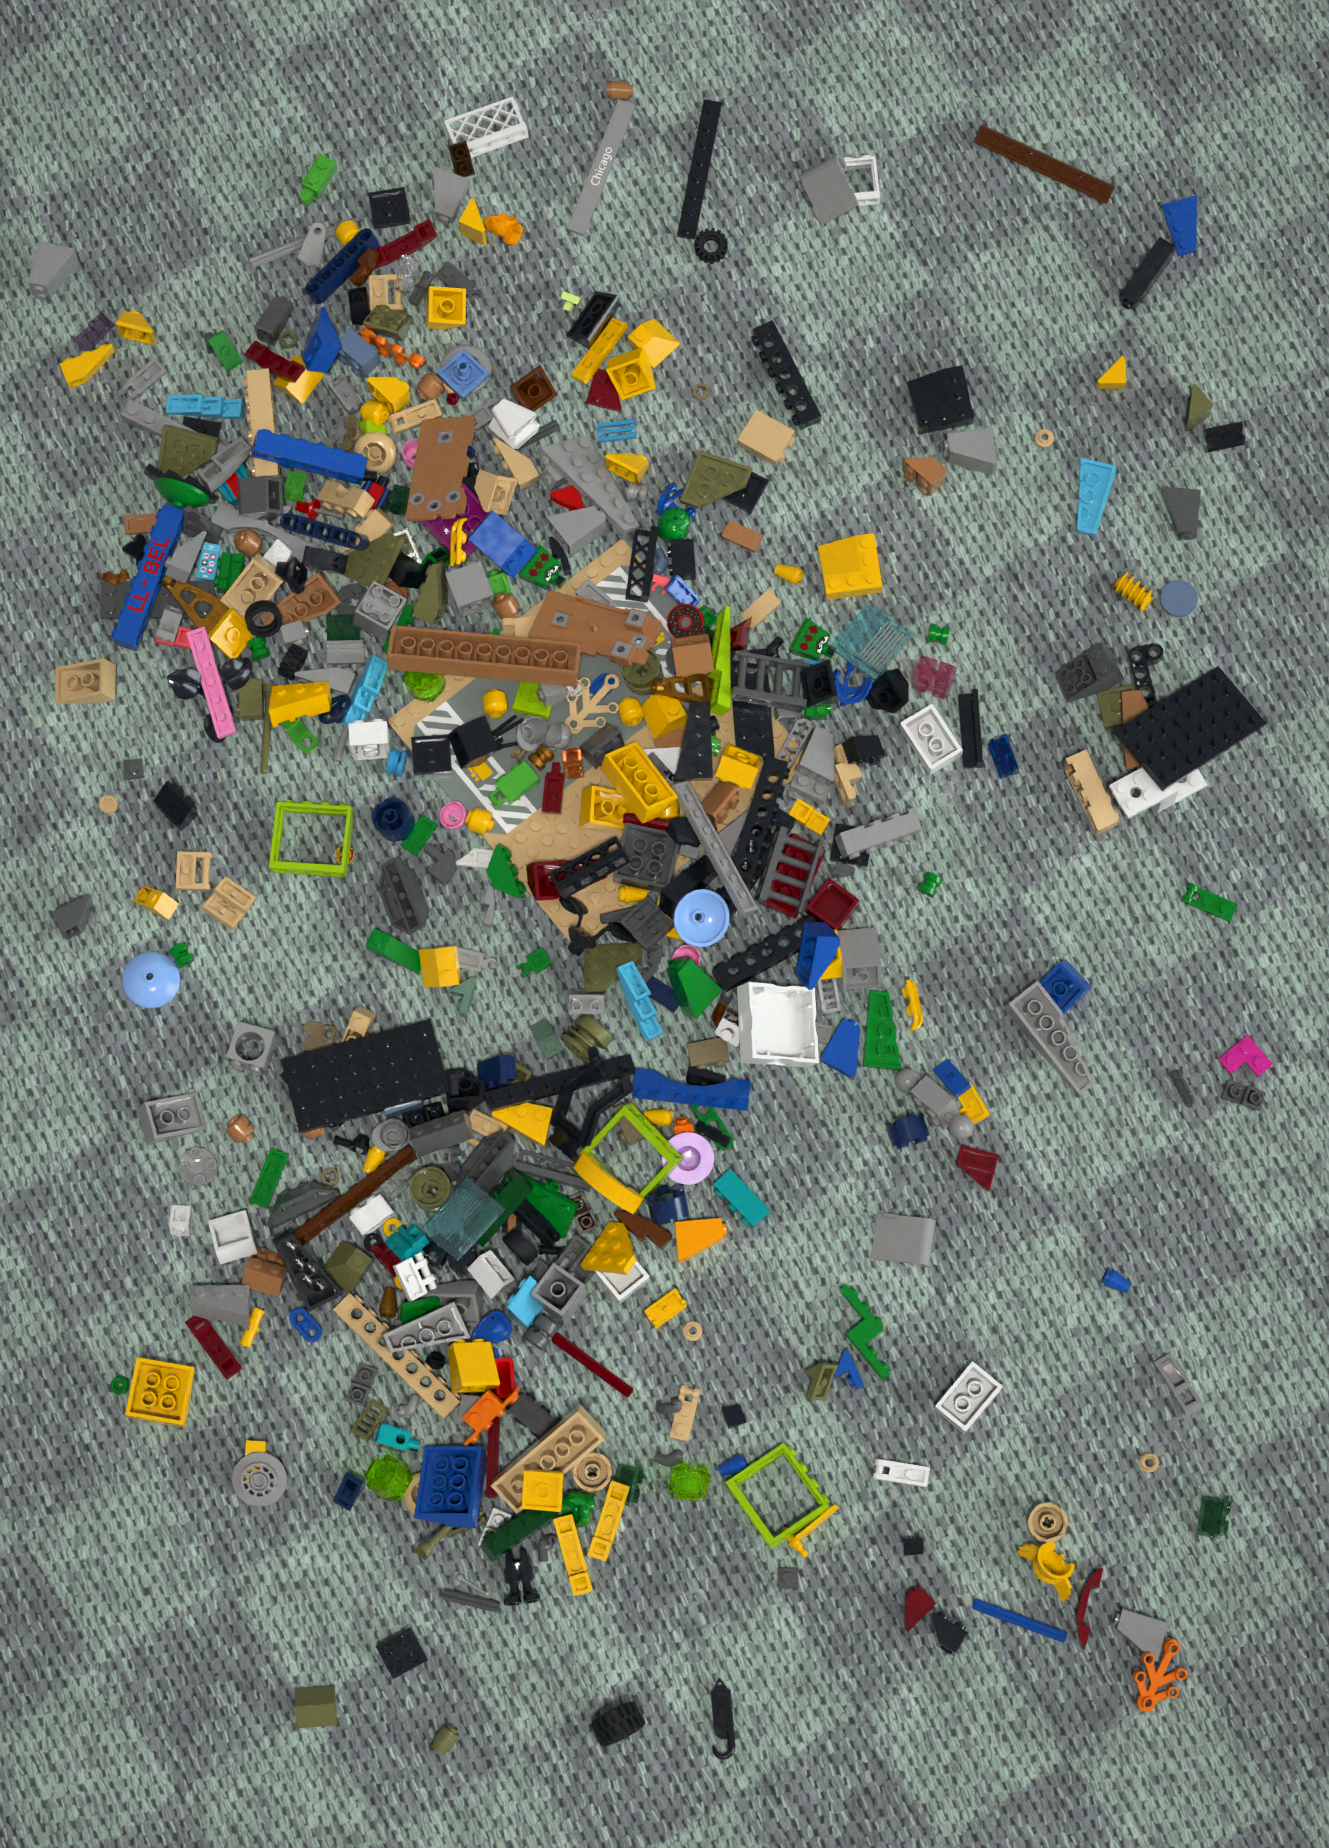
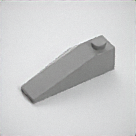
[400,1281,483,1326]

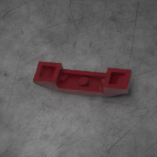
[374,219,438,269]
[244,341,306,383]
[185,1316,243,1380]
[1076,1568,1103,1648]

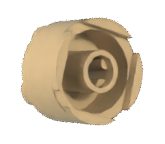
[573,1452,612,1494]
[1027,1503,1068,1545]

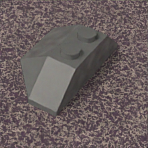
[378,857,429,935]
[453,1130,514,1202]
[267,1182,340,1230]

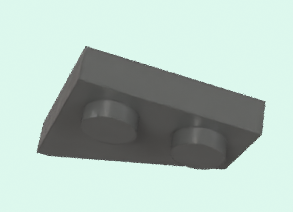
[183,505,221,545]

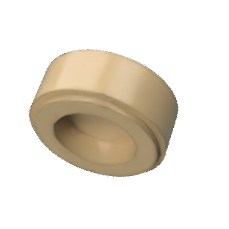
[99,795,118,814]

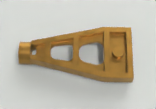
[161,576,229,635]
[650,674,714,703]

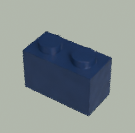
[477,1055,516,1090]

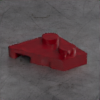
[586,368,622,412]
[956,1145,999,1191]

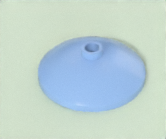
[673,889,730,947]
[122,952,180,1008]

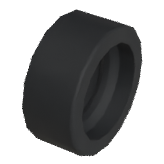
[244,600,282,638]
[502,1229,538,1266]

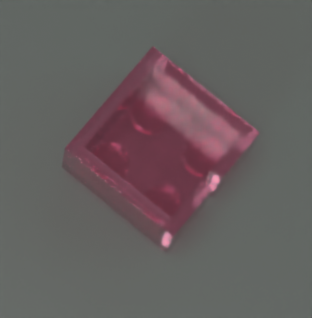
[912,655,957,699]

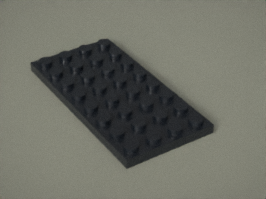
[1114,666,1267,791]
[281,1019,450,1134]

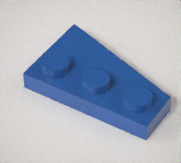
[1161,195,1197,257]

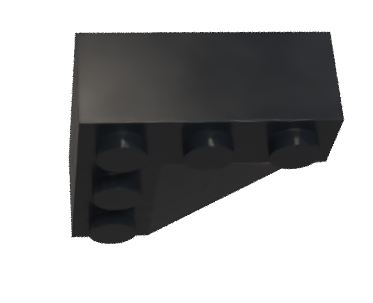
[907,365,974,434]

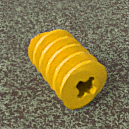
[1113,571,1155,612]

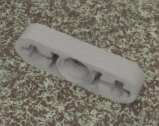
[777,718,812,769]

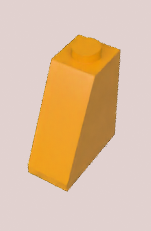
[675,1218,727,1263]

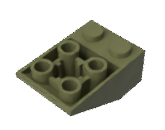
[363,305,412,342]
[411,560,448,625]

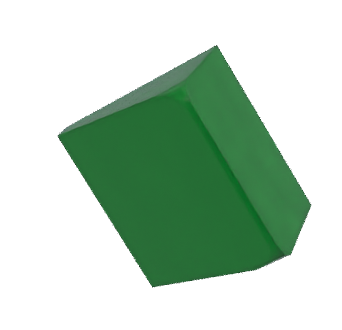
[699,605,717,632]

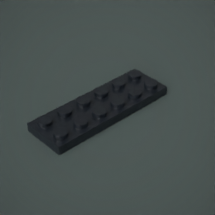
[730,649,775,761]

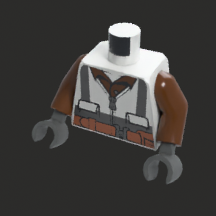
[711,991,740,1047]

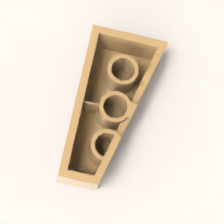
[1063,749,1120,835]

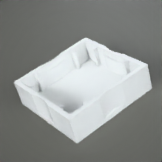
[737,982,819,1068]

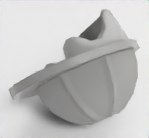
[516,715,548,751]
[372,1119,410,1152]

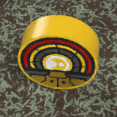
[335,845,354,864]

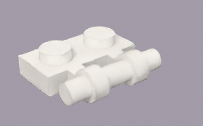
[393,1251,437,1301]

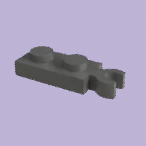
[435,261,483,305]

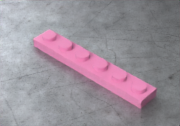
[187,627,237,739]

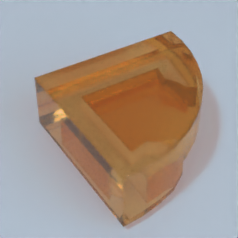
[102,571,129,585]

